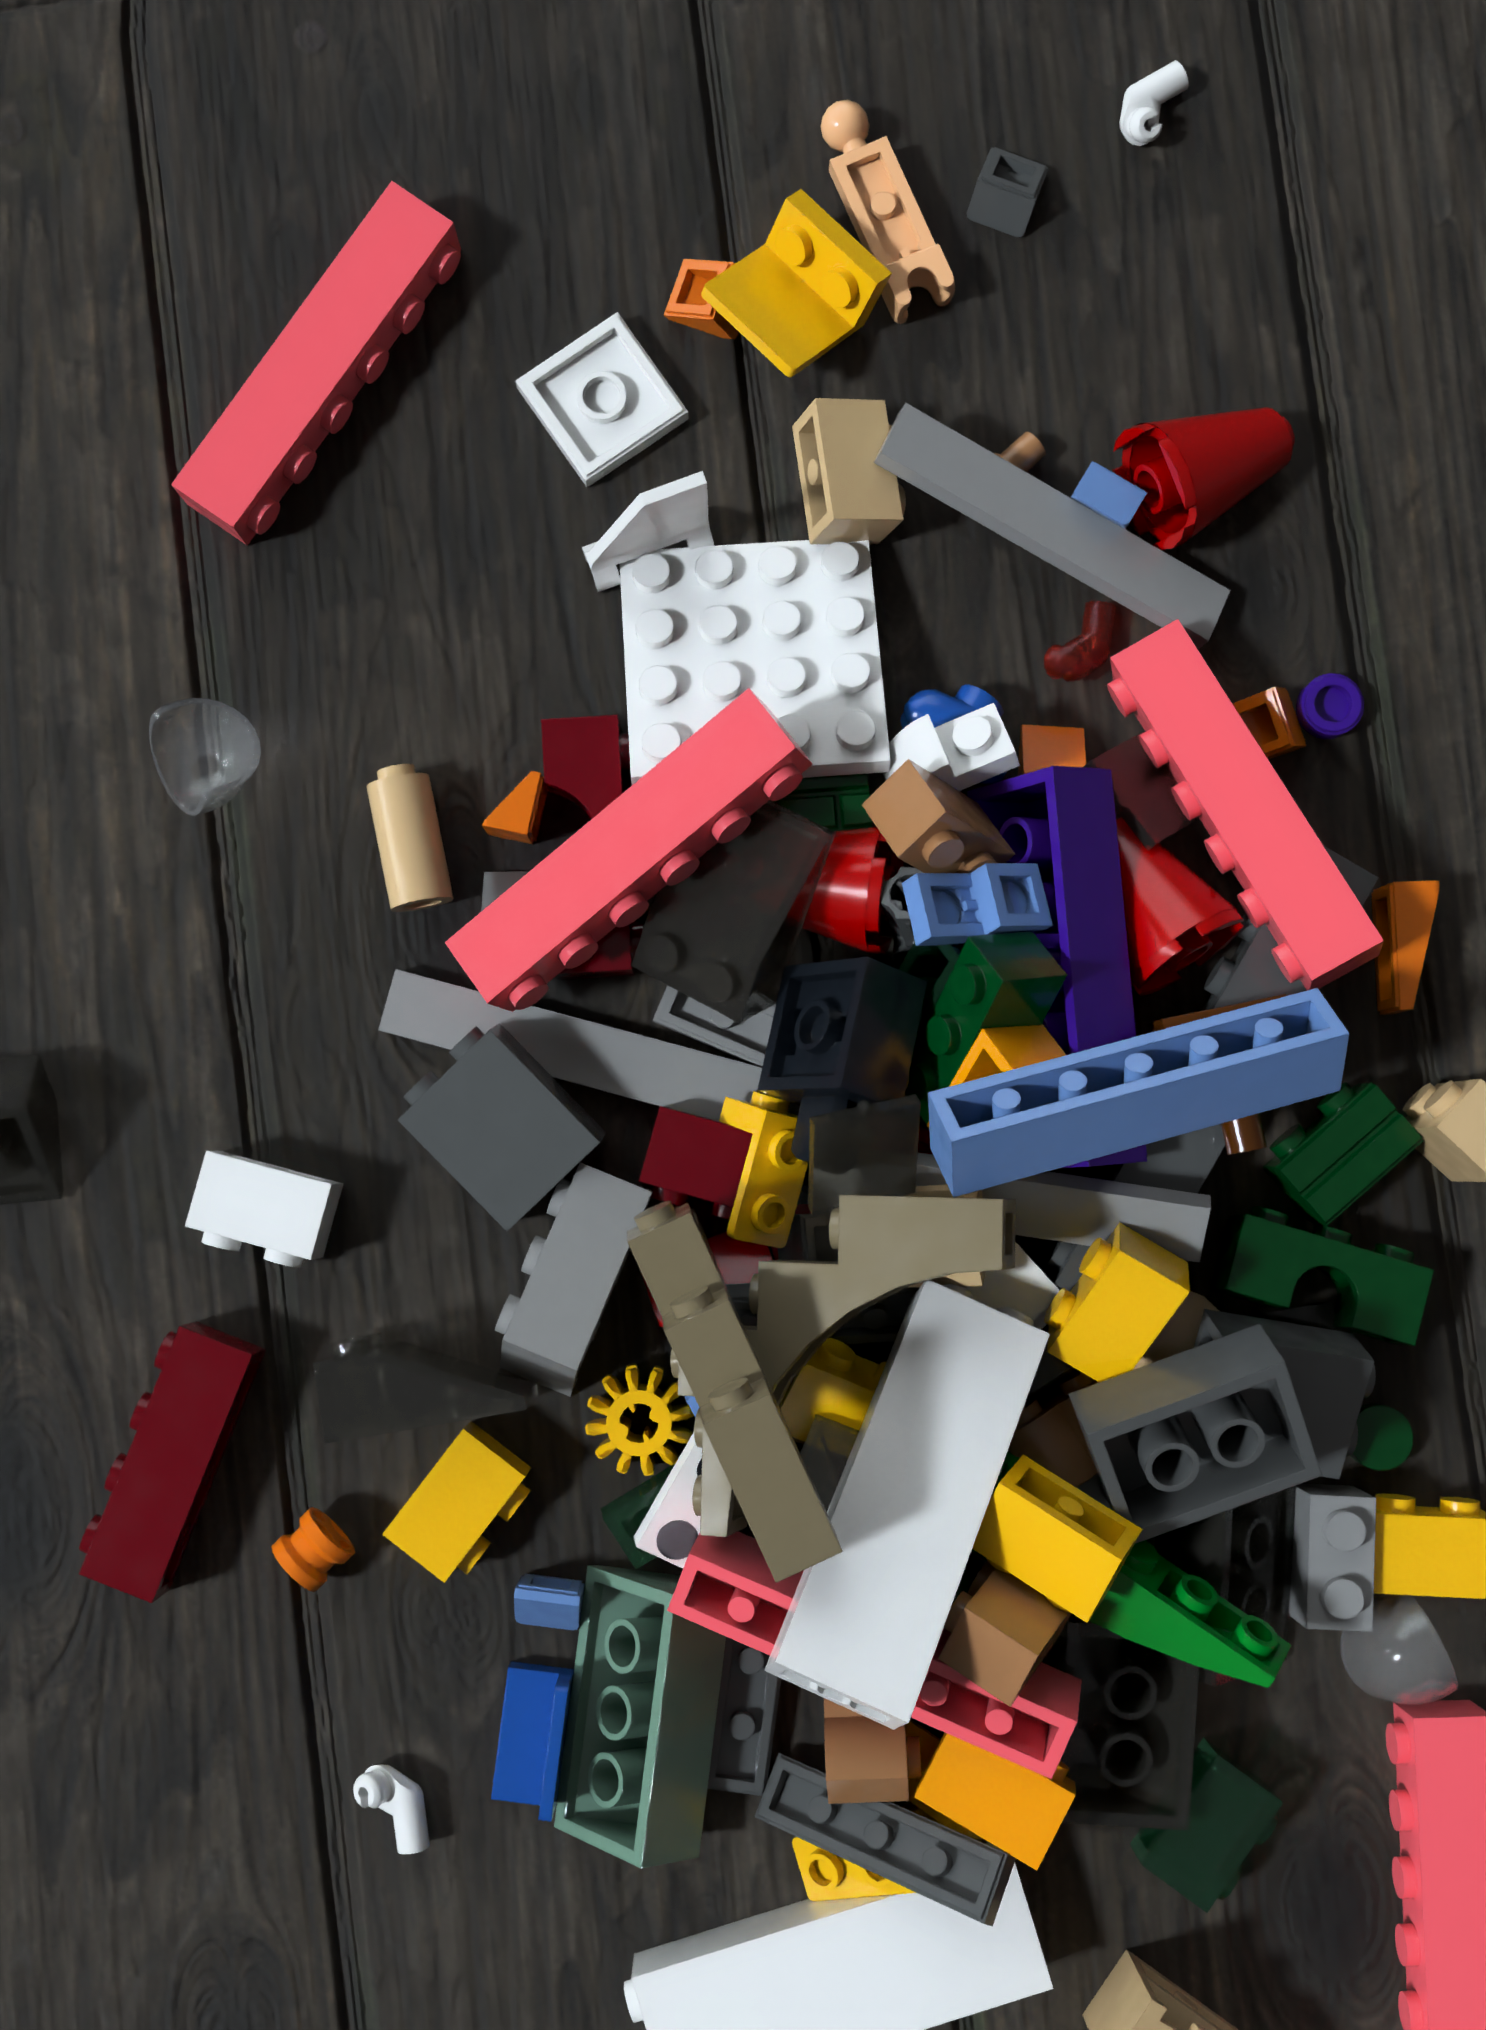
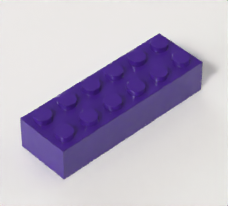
[967,766,1147,1169]

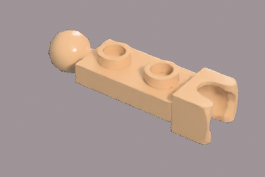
[820,99,955,324]

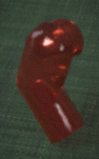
[1044,601,1116,682]

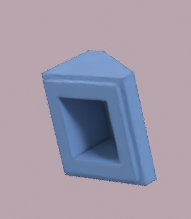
[1071,461,1147,529]
[514,1573,585,1630]

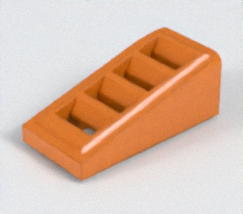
[1371,881,1440,1015]

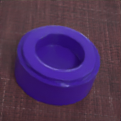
[1296,673,1364,739]

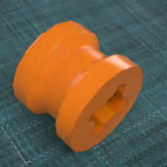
[271,1507,355,1592]

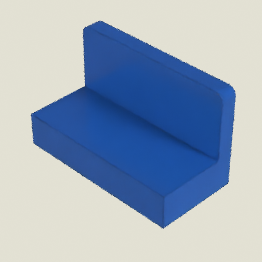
[491,1661,574,1822]

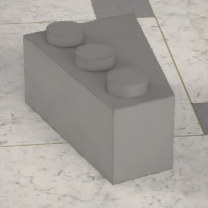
[495,1163,652,1397]

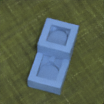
[902,863,1053,946]

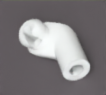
[1119,60,1189,146]
[353,1764,430,1854]

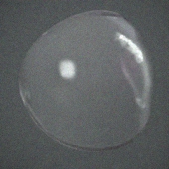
[149,698,261,816]
[1340,1594,1458,1706]

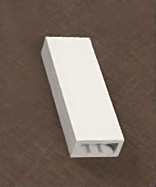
[764,1280,1050,1730]
[624,1842,1054,2030]

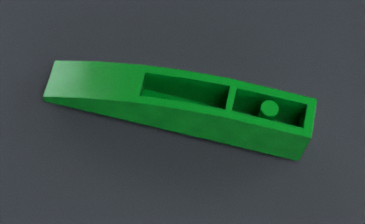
[972,1451,1292,1688]

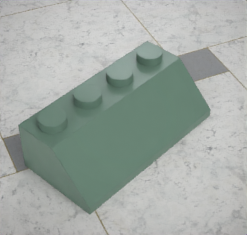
[554,1565,726,1869]

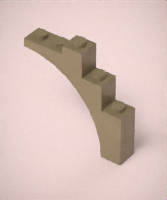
[670,1195,1016,1537]
[627,1201,843,1583]

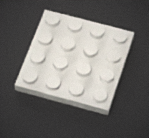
[620,540,891,785]

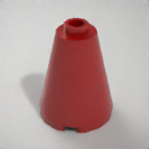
[1112,407,1295,550]
[1116,816,1244,996]
[725,827,904,955]

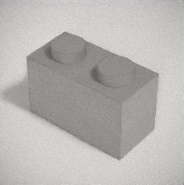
[1286,1483,1376,1632]

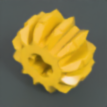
[585,1363,694,1476]

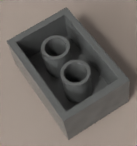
[1068,1323,1322,1544]

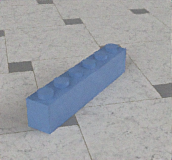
[928,988,1349,1198]

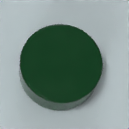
[1351,1403,1413,1471]

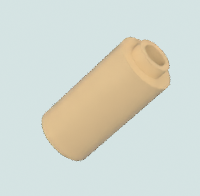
[366,764,454,912]

